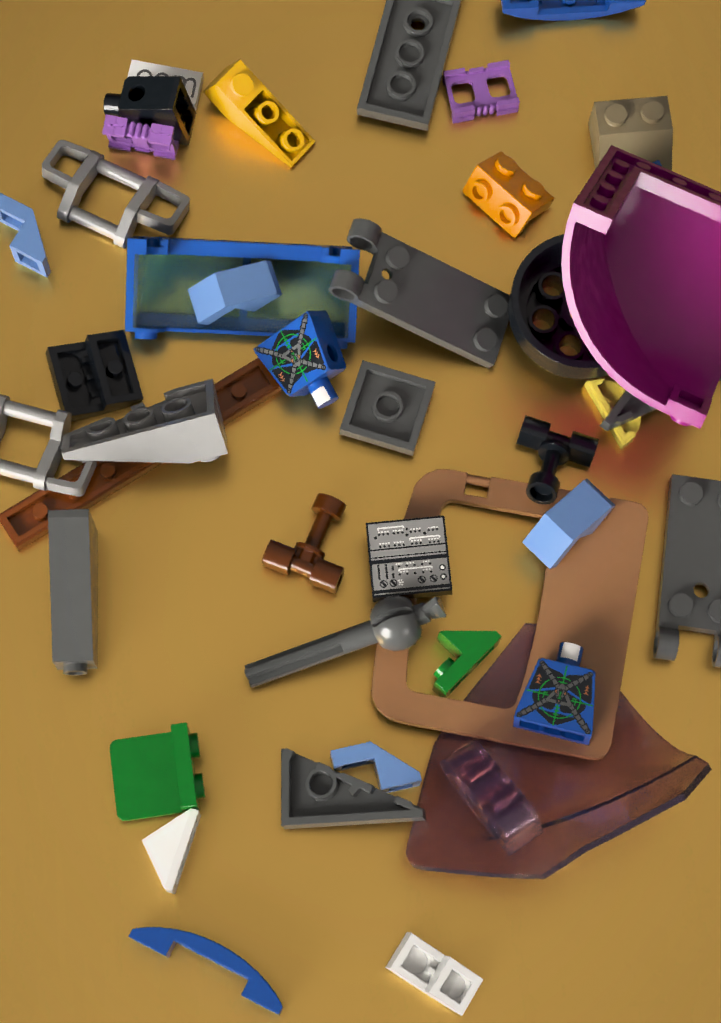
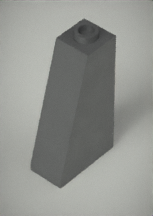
[48,509,98,676]

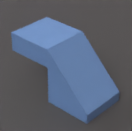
[0,193,51,278]
[188,260,282,325]
[522,479,615,569]
[330,741,422,793]

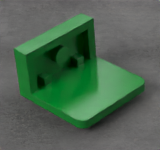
[110,722,205,821]

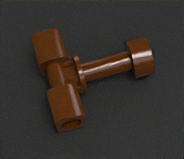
[262,493,346,594]

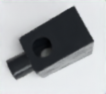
[103,76,196,145]

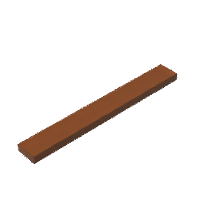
[0,357,281,551]

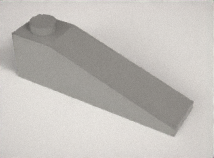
[61,379,228,464]

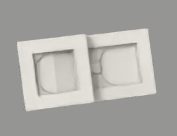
[385,932,484,1016]

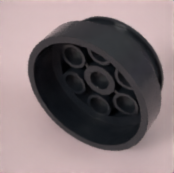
[508,234,608,379]

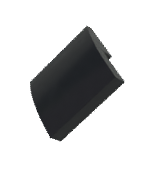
[45,330,143,421]

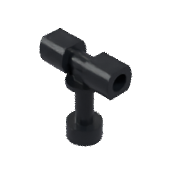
[516,415,599,505]

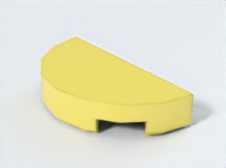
[584,377,641,449]

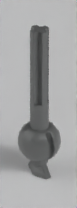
[244,595,446,688]

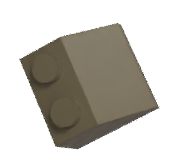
[588,96,673,171]

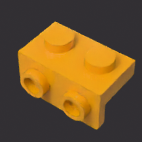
[463,151,555,238]

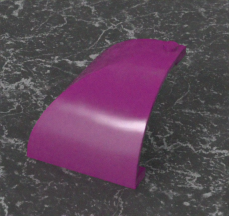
[561,145,721,429]

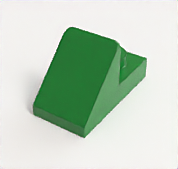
[432,631,502,698]

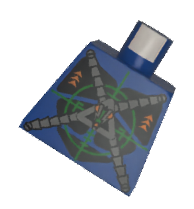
[254,311,346,409]
[513,642,596,745]

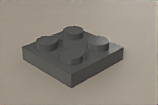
[339,360,436,456]

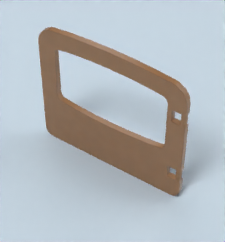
[371,469,648,760]

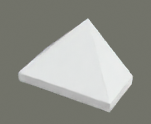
[142,808,201,894]

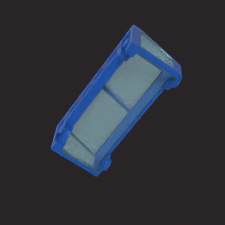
[125,236,360,349]

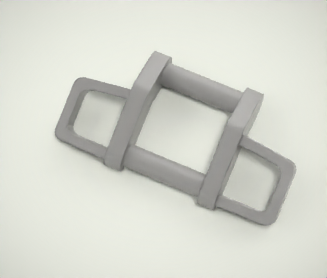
[42,140,190,249]
[0,394,97,497]

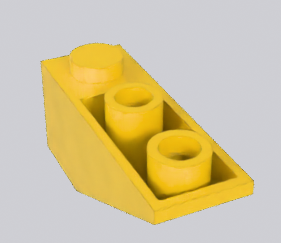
[203,59,316,167]

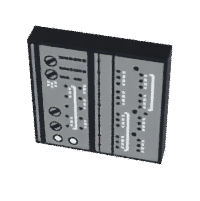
[366,516,452,602]

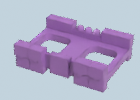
[442,60,520,124]
[102,114,179,160]

